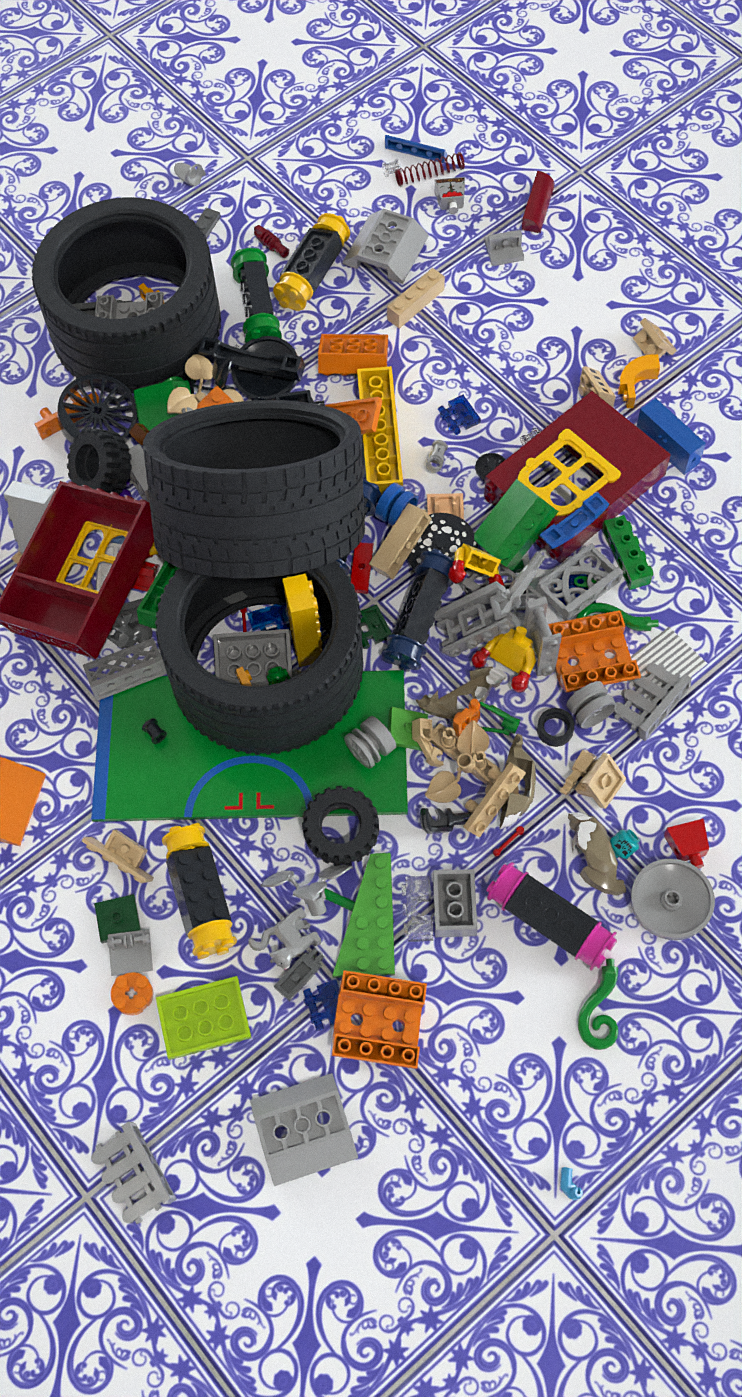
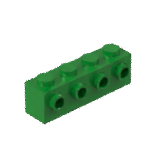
[602,515,654,590]

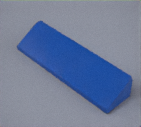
[385,135,447,163]

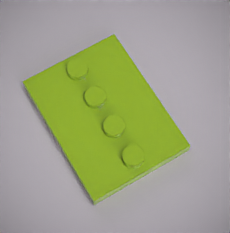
[155,976,252,1060]

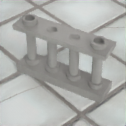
[523,597,562,677]

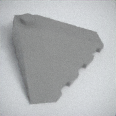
[4,481,55,554]

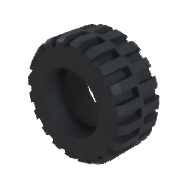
[67,428,132,494]
[302,786,379,866]

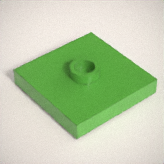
[389,707,428,751]

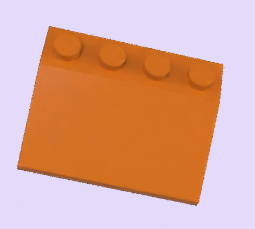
[318,334,388,375]
[0,757,46,846]

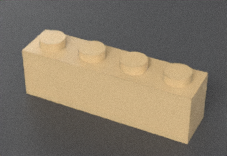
[387,268,445,329]
[369,503,432,580]

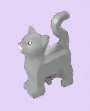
[248,907,321,970]

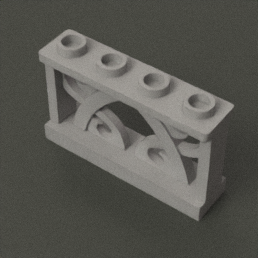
[536,543,623,621]

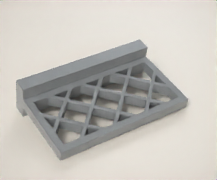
[462,563,542,630]
[83,638,167,701]

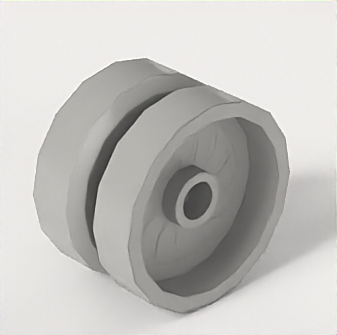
[566,681,617,729]

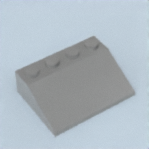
[213,629,292,686]

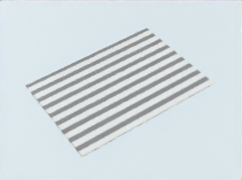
[629,627,708,702]

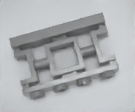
[434,581,516,657]

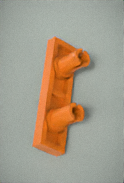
[34,391,99,440]

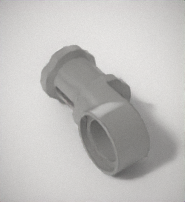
[426,440,448,473]

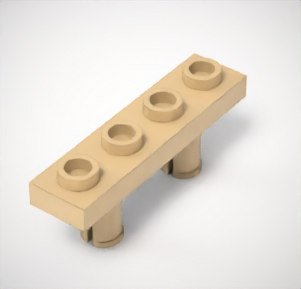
[430,723,500,786]
[463,762,526,838]

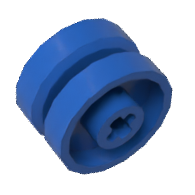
[375,483,418,526]

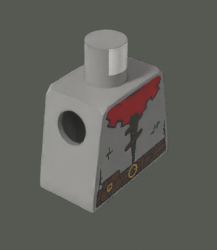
[434,177,465,214]

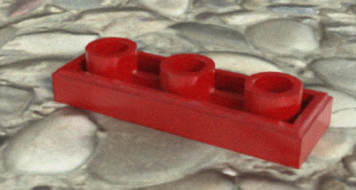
[351,542,374,594]

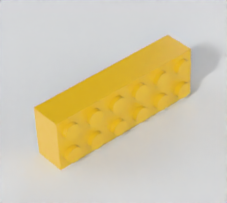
[283,574,323,667]

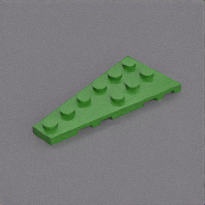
[332,853,395,978]

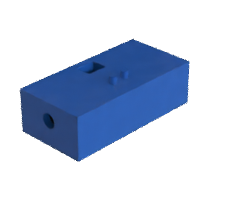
[636,398,706,475]

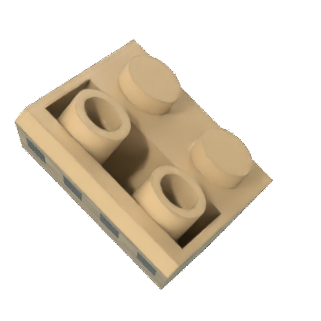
[578,366,616,407]

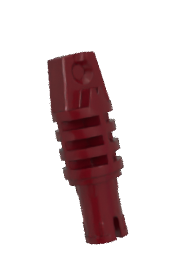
[254,225,290,258]

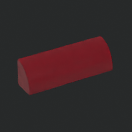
[522,171,555,233]

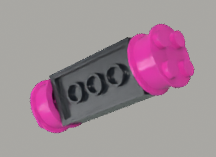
[486,862,617,971]

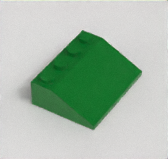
[133,380,191,431]
[474,479,559,571]

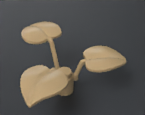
[167,354,244,414]
[425,720,519,804]

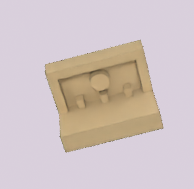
[633,318,677,358]
[575,752,626,809]

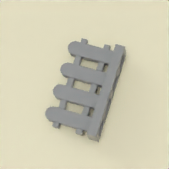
[613,663,692,741]
[91,1121,177,1224]

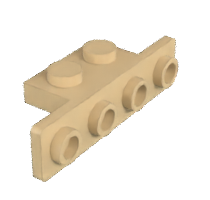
[82,830,154,883]

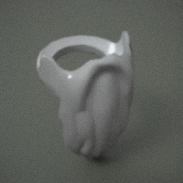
[174,163,206,186]

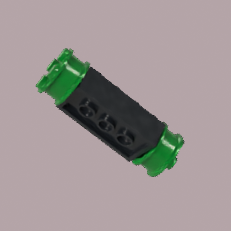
[231,248,282,343]

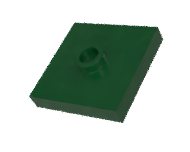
[94,894,141,944]

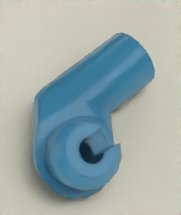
[560,1167,583,1200]

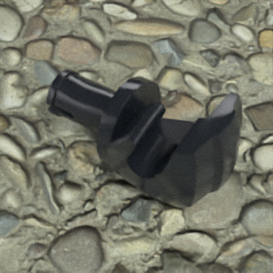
[420,808,471,834]

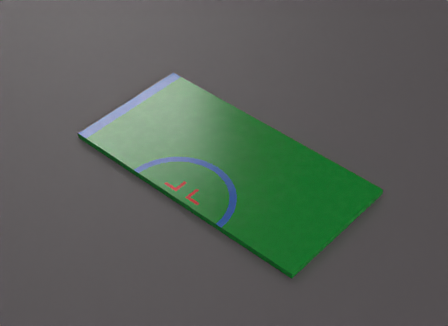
[91,670,408,822]

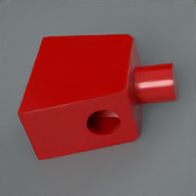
[664,819,709,869]

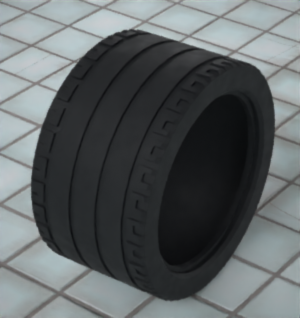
[32,197,221,394]
[155,561,363,755]

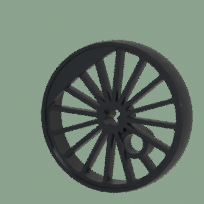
[57,374,138,444]

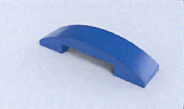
[540,492,609,549]

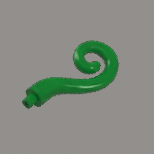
[576,603,659,632]
[578,958,619,1050]

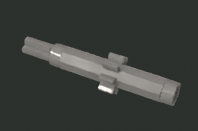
[488,552,546,625]

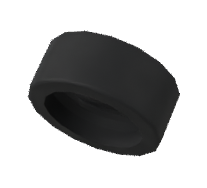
[537,708,575,747]

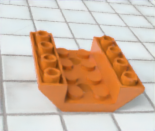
[548,610,641,693]
[331,970,427,1069]

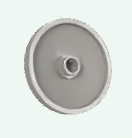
[630,859,715,940]

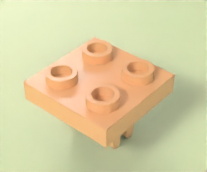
[427,493,464,520]

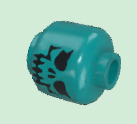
[610,829,640,859]

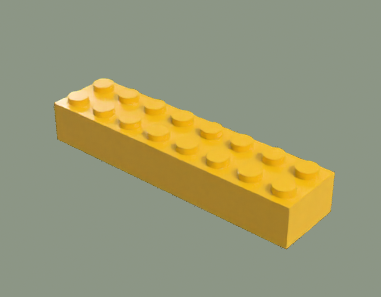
[357,366,403,494]

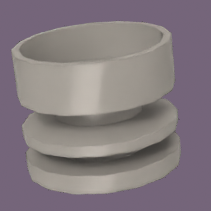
[344,716,396,769]

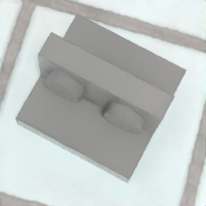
[484,230,524,266]

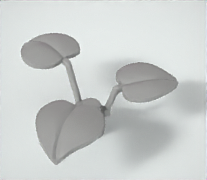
[260,865,353,916]

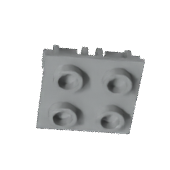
[107,929,153,976]

